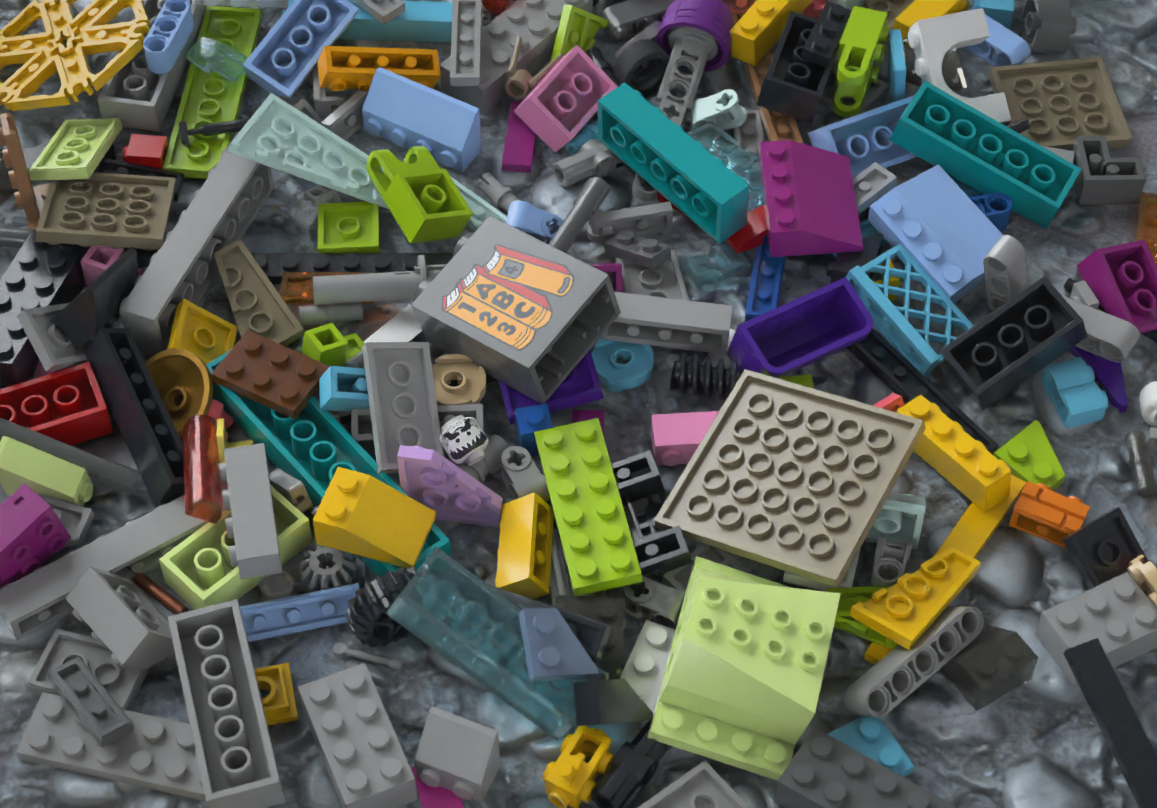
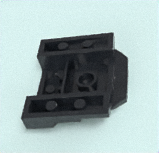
[553,450,693,575]

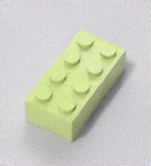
[159,486,312,610]

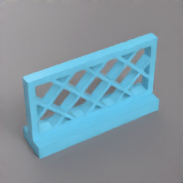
[846,243,973,377]

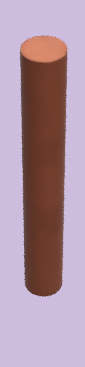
[127,566,189,615]

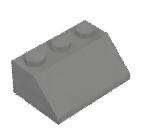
[65,566,175,670]

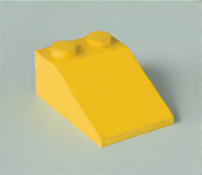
[313,467,436,569]

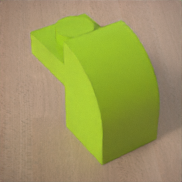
[302,323,365,367]

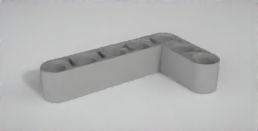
[983,235,1140,363]

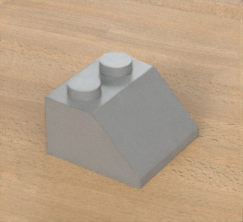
[415,706,500,802]

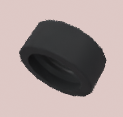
[614,39,670,95]

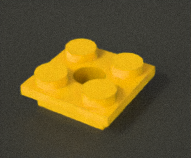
[255,663,298,725]

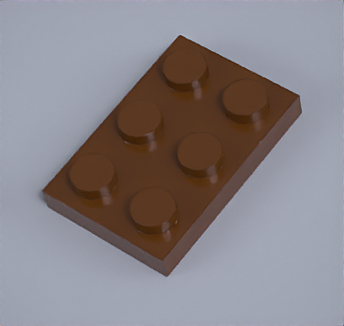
[211,330,329,419]

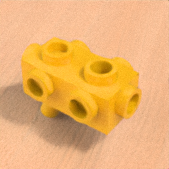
[542,726,615,808]

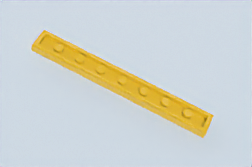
[864,475,1026,665]

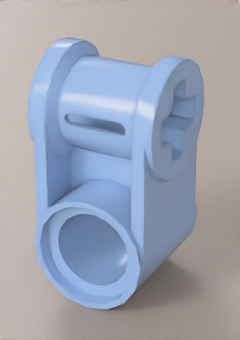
[506,201,563,244]

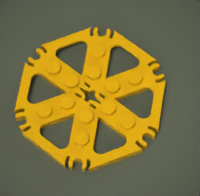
[0,0,152,111]

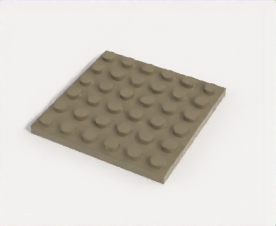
[654,369,925,588]

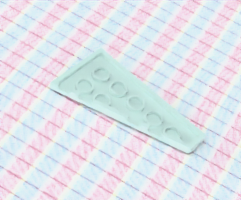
[226,93,389,209]

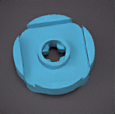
[591,339,654,393]

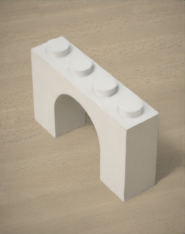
[908,8,1011,125]

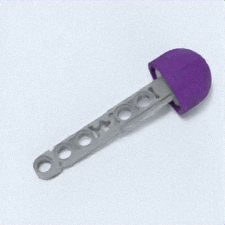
[632,0,735,201]

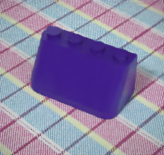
[726,277,873,378]

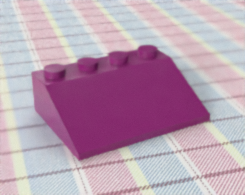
[759,140,863,257]

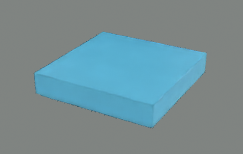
[887,29,906,103]

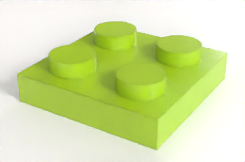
[318,201,380,253]

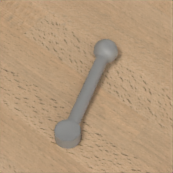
[332,642,402,671]

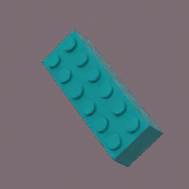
[889,80,1082,229]
[598,82,749,244]

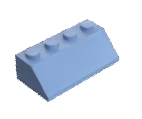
[243,0,359,99]
[362,67,481,172]
[808,95,918,179]

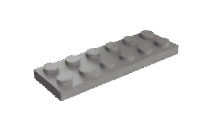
[16,692,206,801]

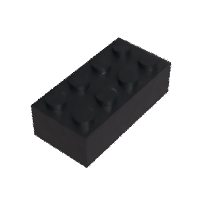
[756,11,840,124]
[940,276,1087,411]

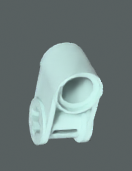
[689,89,747,138]

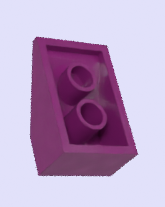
[1077,239,1157,334]

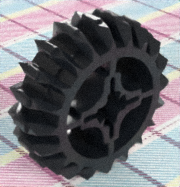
[345,567,439,647]

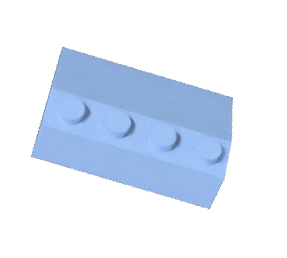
[868,165,1003,304]

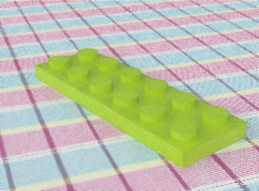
[534,418,642,596]

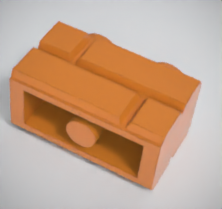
[1009,481,1091,549]

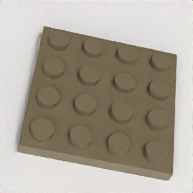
[988,57,1133,151]
[36,172,176,251]

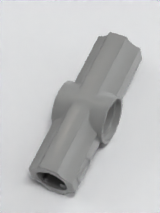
[553,139,623,187]

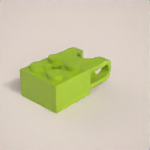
[833,6,891,118]
[366,146,473,244]

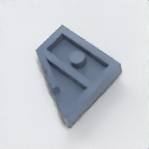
[519,608,598,681]

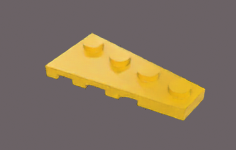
[849,546,981,650]

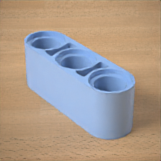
[143,0,194,74]
[965,9,1031,67]

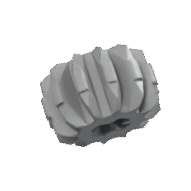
[298,543,357,593]

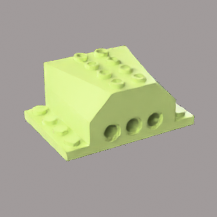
[647,556,841,781]

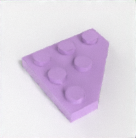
[397,445,503,528]

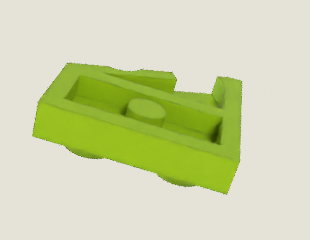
[994,420,1065,491]

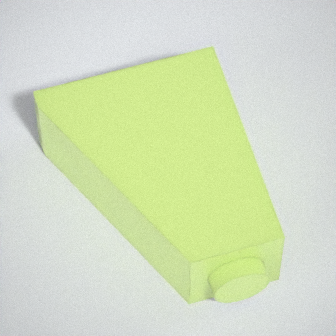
[0,436,93,507]

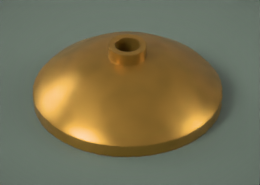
[145,349,213,440]

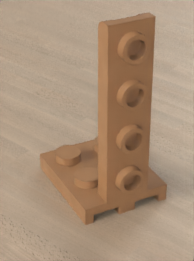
[0,113,50,229]

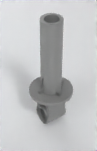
[313,255,447,305]

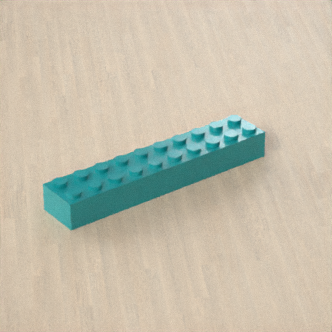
[206,351,452,577]

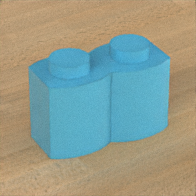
[1041,357,1108,429]

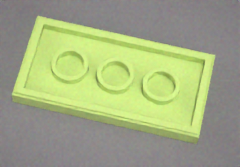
[29,118,123,181]

